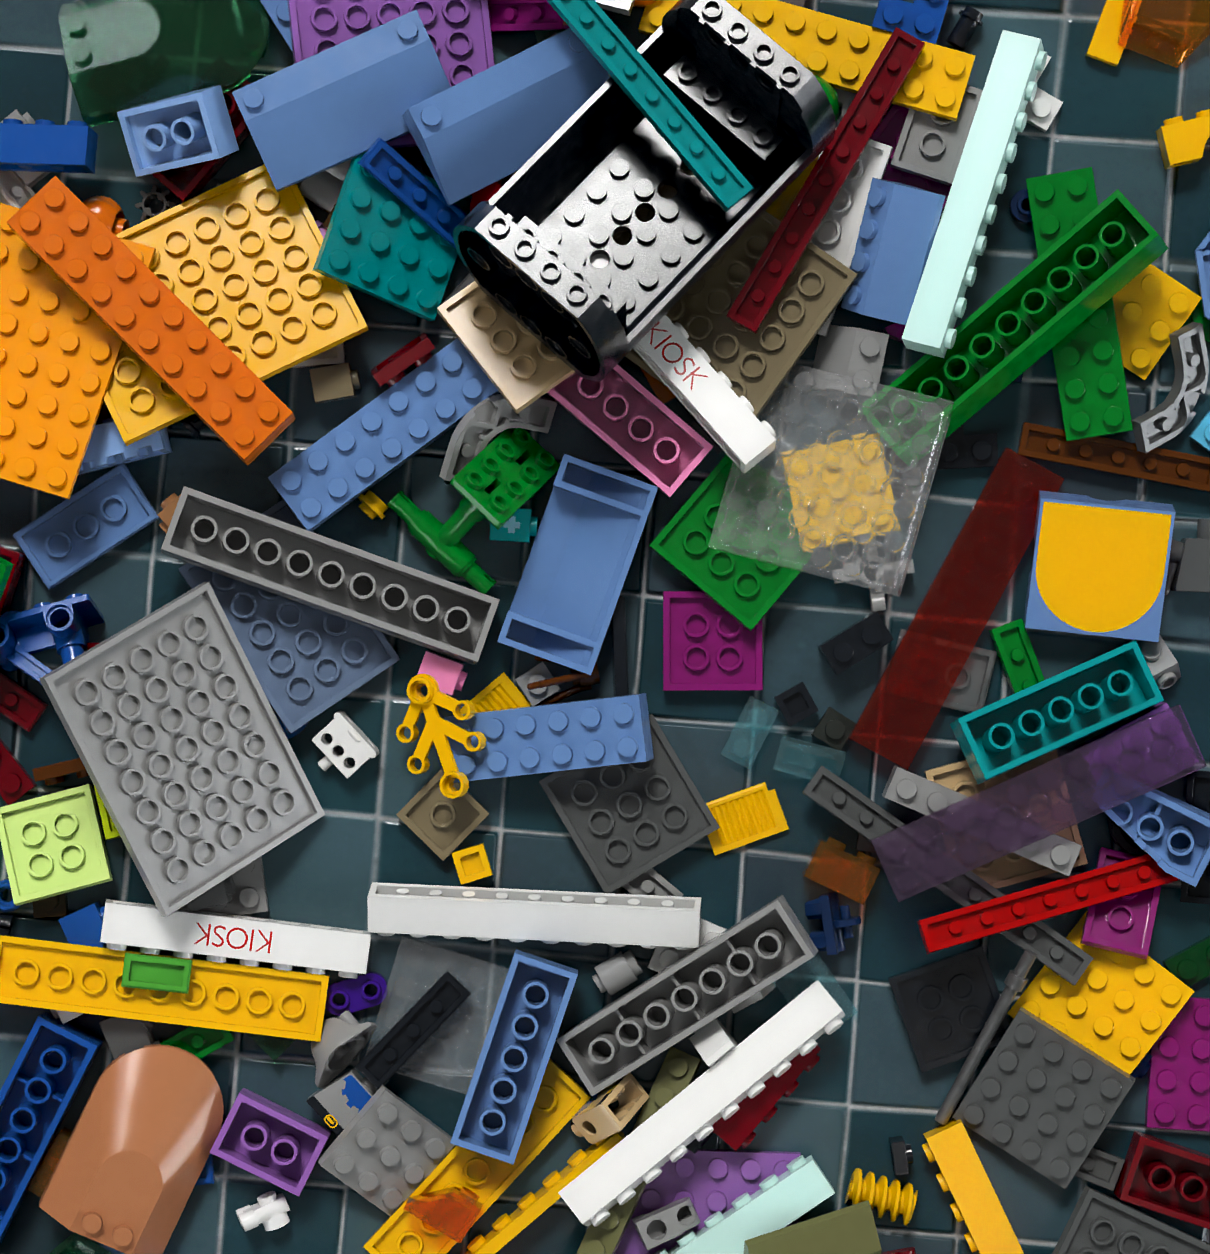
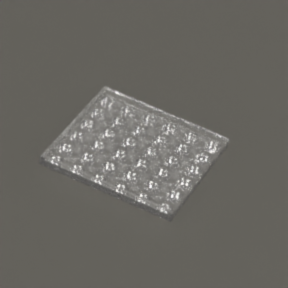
[708,364,954,597]

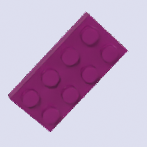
[1144,997,1210,1132]

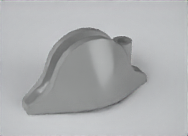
[311,1011,378,1088]

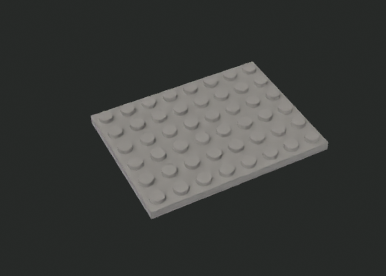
[39,582,325,916]

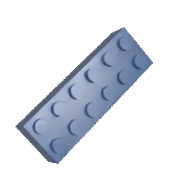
[444,693,654,783]
[450,949,578,1165]

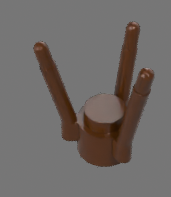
[527,656,600,706]

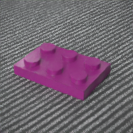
[1080,847,1161,959]

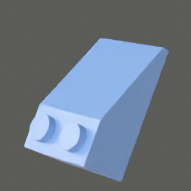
[117,85,239,177]

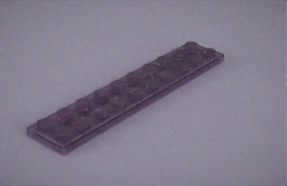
[871,704,1207,902]

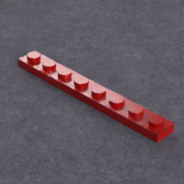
[917,854,1180,954]

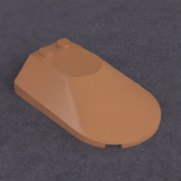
[39,1044,224,1254]

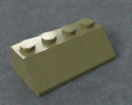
[744,1200,882,1254]

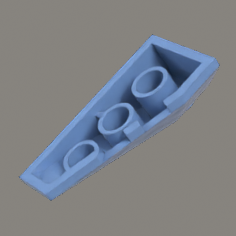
[1089,767,1210,887]

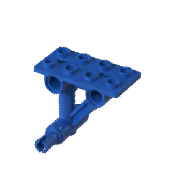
[0,593,104,685]

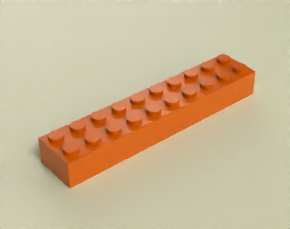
[7,176,296,466]

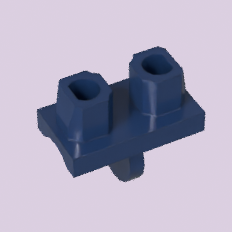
[805,891,861,955]

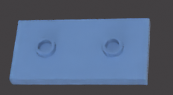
[13,463,160,590]

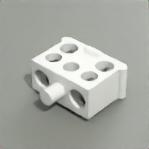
[312,710,380,778]

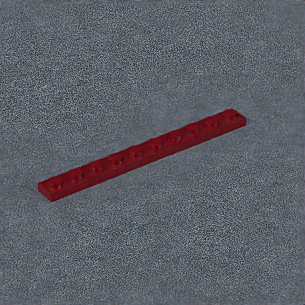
[726,27,925,334]

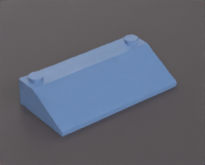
[232,10,451,192]
[402,28,610,206]
[497,454,658,675]

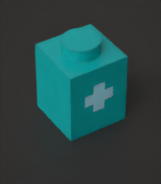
[489,509,538,543]

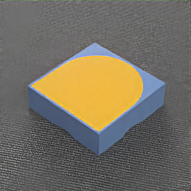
[1024,490,1176,642]

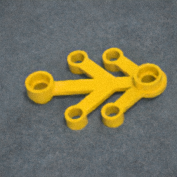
[396,674,486,799]

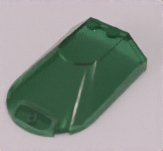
[58,0,270,127]

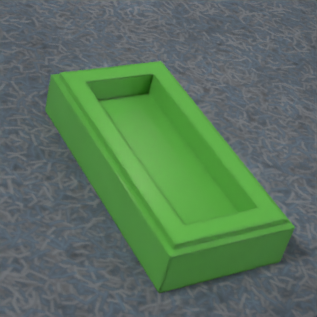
[121,953,192,994]

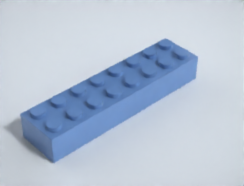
[268,338,500,532]

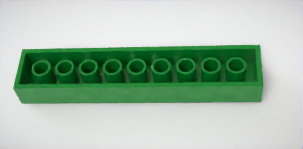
[861,189,1169,468]

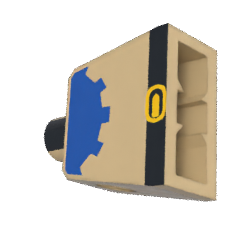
[571,1072,650,1144]

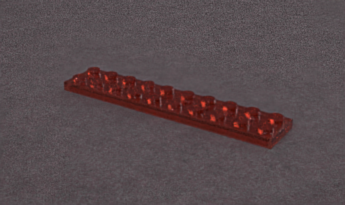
[848,447,1064,770]

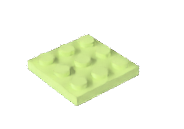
[0,784,113,906]

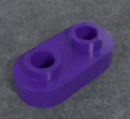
[325,972,389,1016]

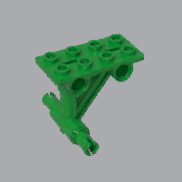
[387,428,560,594]

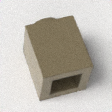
[309,363,361,404]

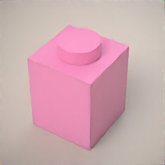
[417,651,468,696]

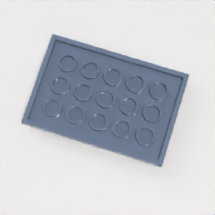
[178,500,400,734]

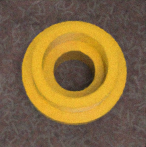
[358,490,388,520]

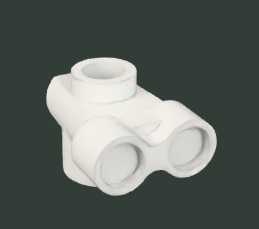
[235,1191,290,1232]

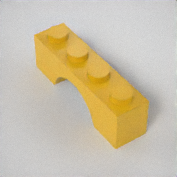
[1156,109,1210,170]

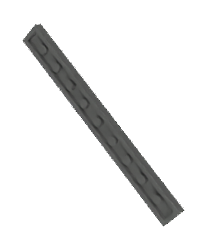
[802,765,1094,985]

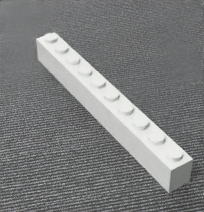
[367,882,702,950]
[558,980,846,1227]

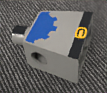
[306,1068,389,1136]

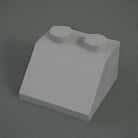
[808,325,889,402]

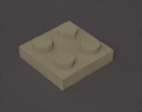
[396,767,490,861]

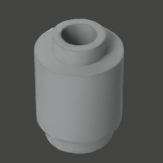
[592,950,643,996]

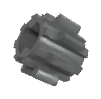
[135,184,177,221]

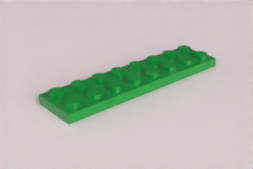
[1026,167,1134,441]

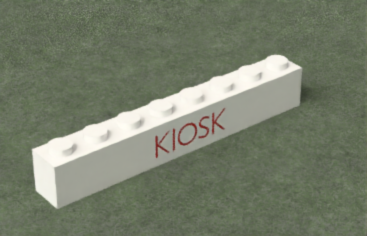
[590,254,776,474]
[100,899,371,979]

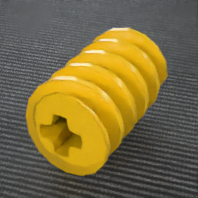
[845,1168,918,1226]

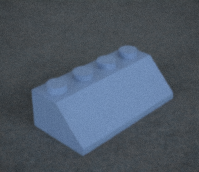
[841,177,945,325]

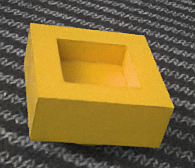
[451,843,493,885]

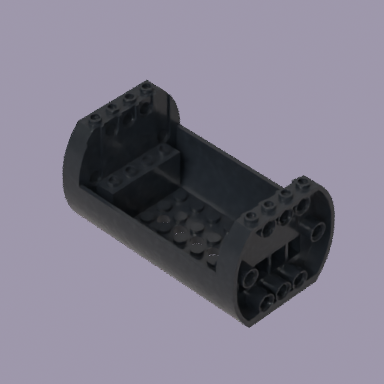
[453,0,836,381]

